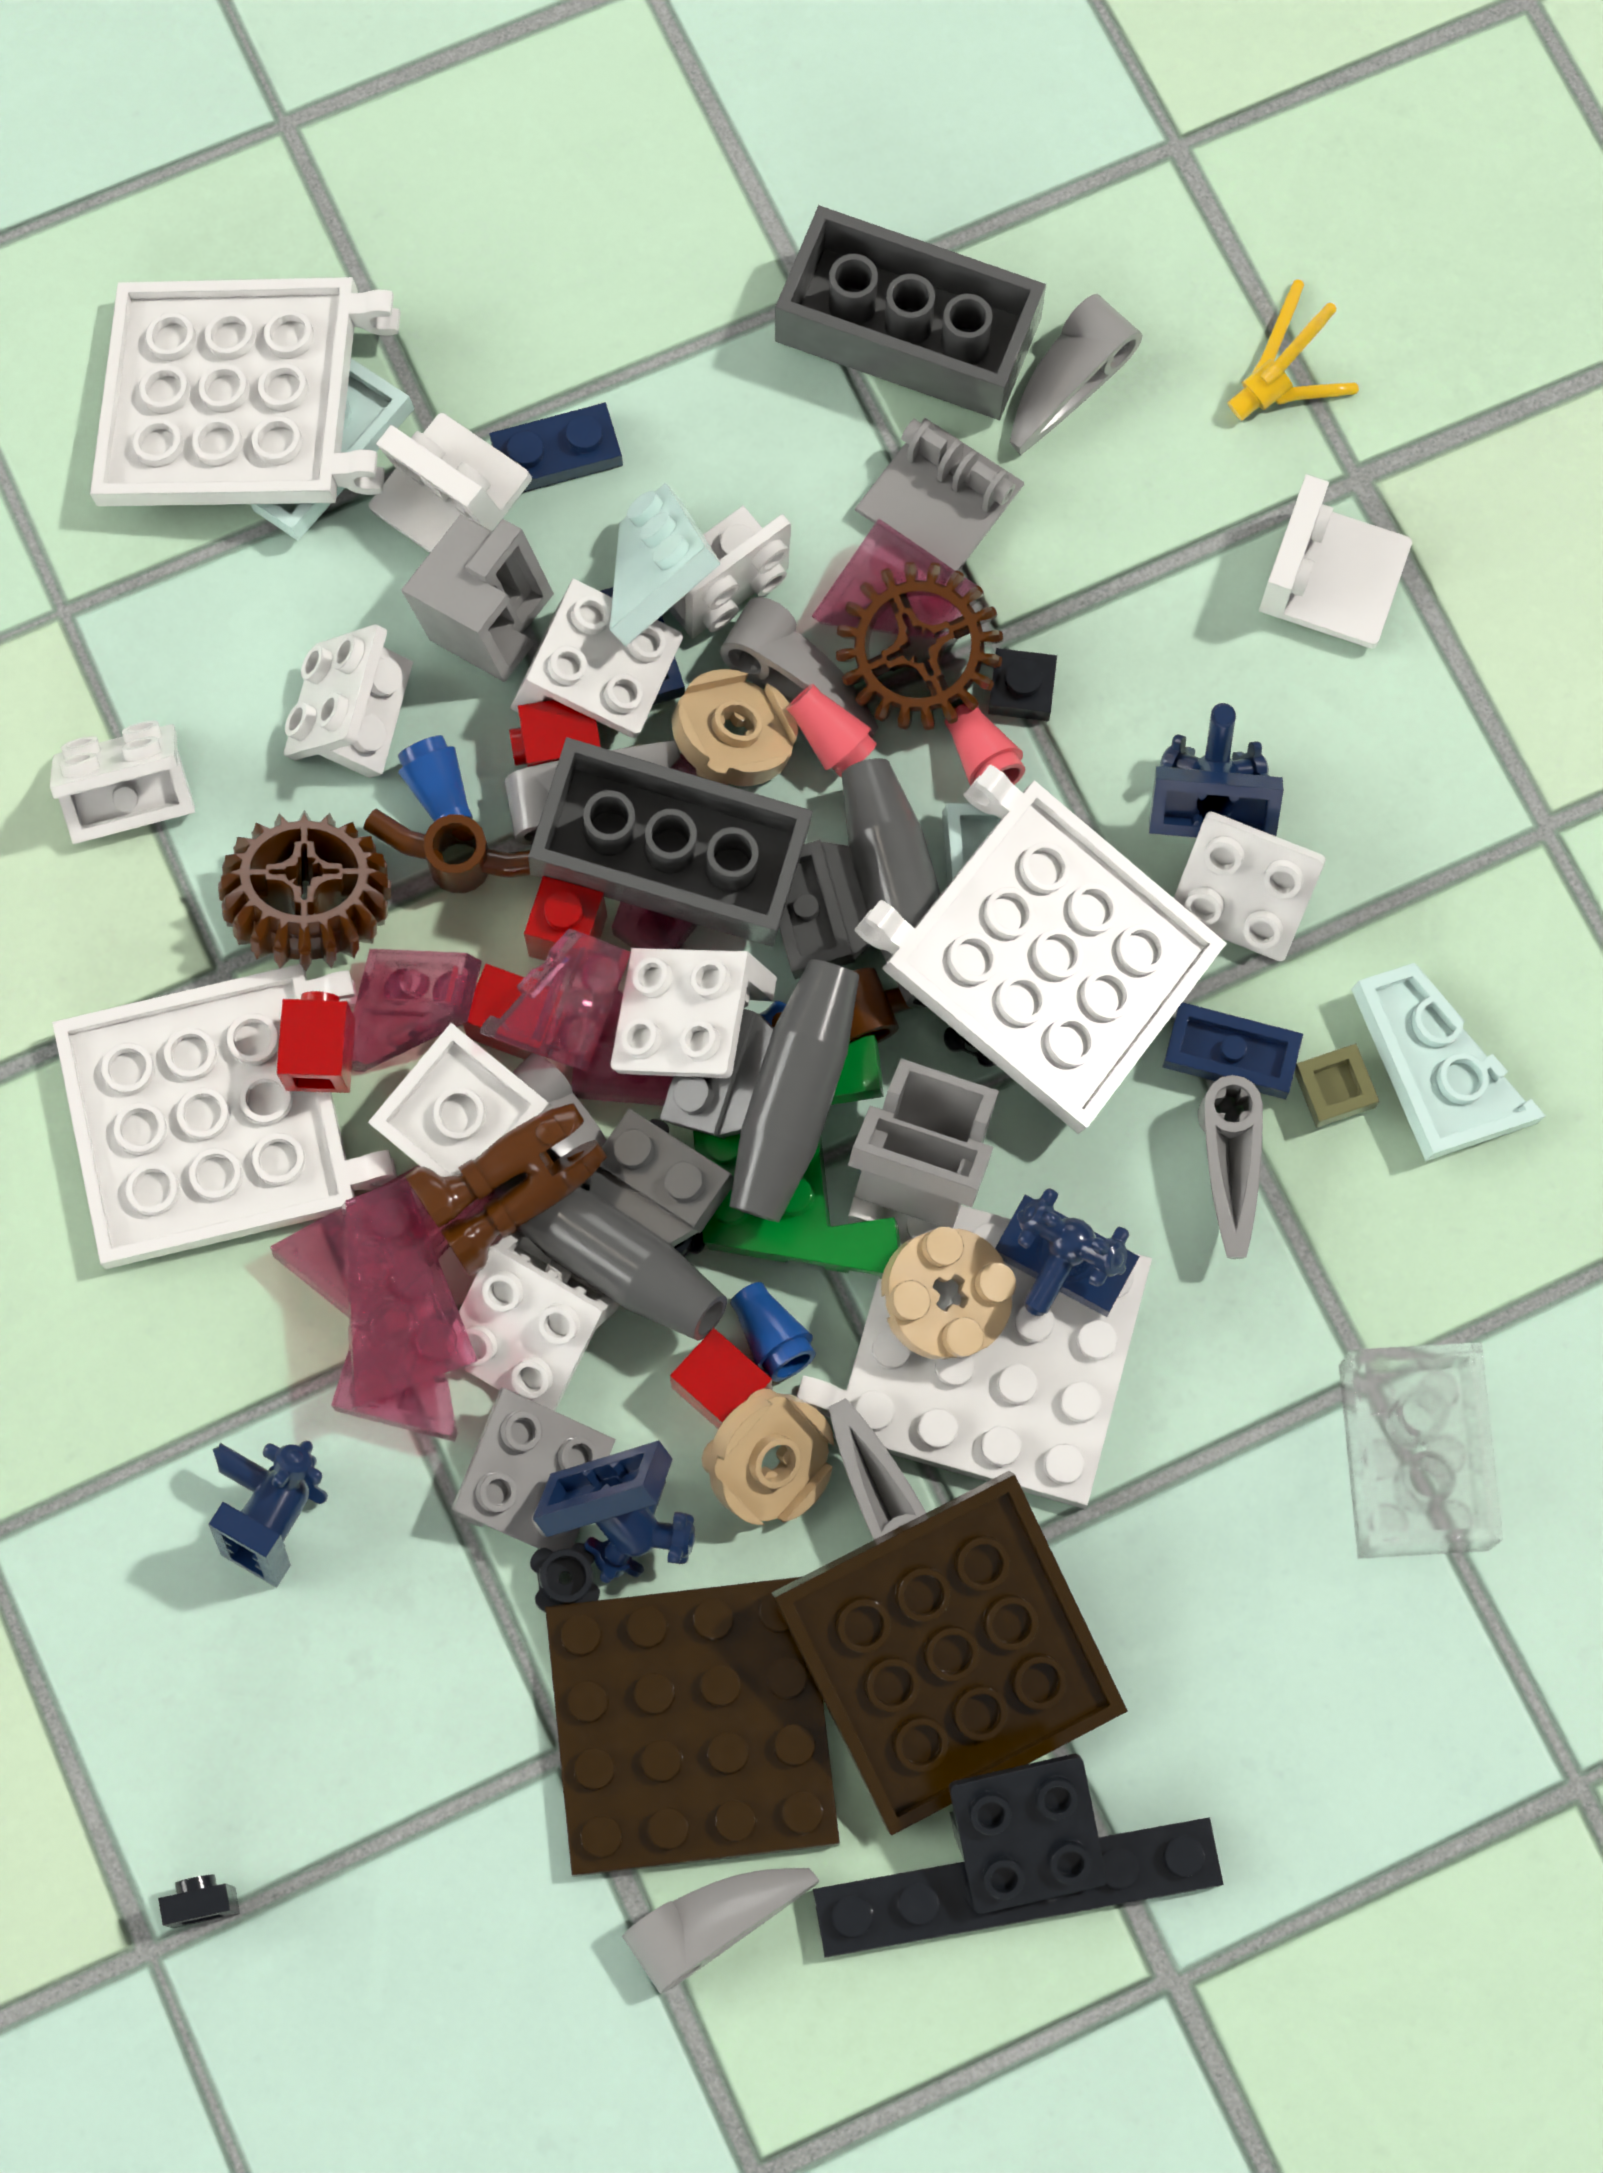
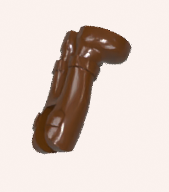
[405,1103,607,1276]

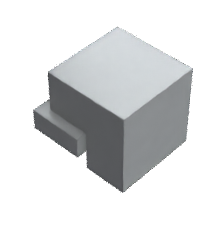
[401,514,554,682]
[848,1058,999,1228]

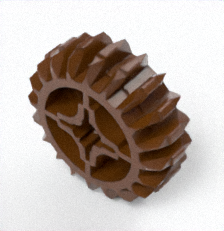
[836,562,1004,731]
[218,810,391,972]

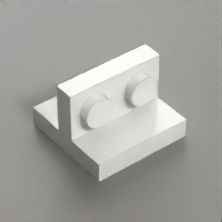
[368,1023,553,1206]

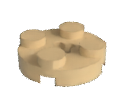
[671,669,798,786]
[881,1227,1016,1359]
[702,1388,834,1525]

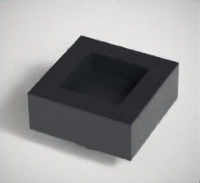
[988,648,1057,721]
[158,1874,240,1928]

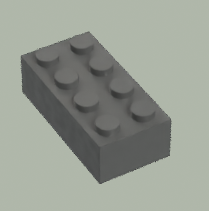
[775,205,1046,420]
[528,737,813,947]

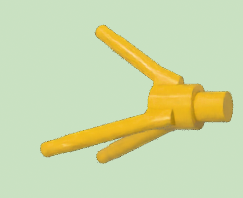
[1227,279,1359,421]

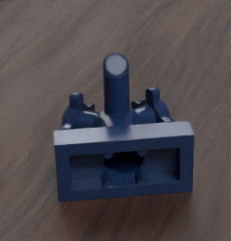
[1149,703,1284,838]
[995,1188,1140,1317]
[208,1440,328,1588]
[533,1440,695,1583]

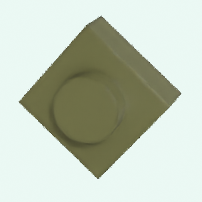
[1294,1044,1380,1128]

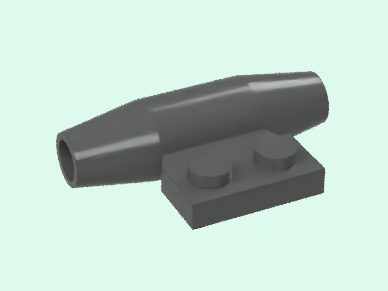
[779,758,941,1008]
[659,959,859,1223]
[493,1108,734,1341]

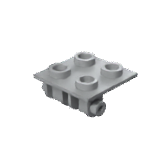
[855,418,1024,574]
[451,1388,616,1552]

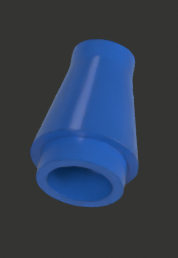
[398,735,473,822]
[730,1282,816,1382]

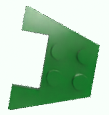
[693,1035,901,1279]

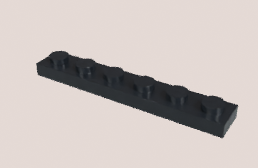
[813,1817,1224,1958]

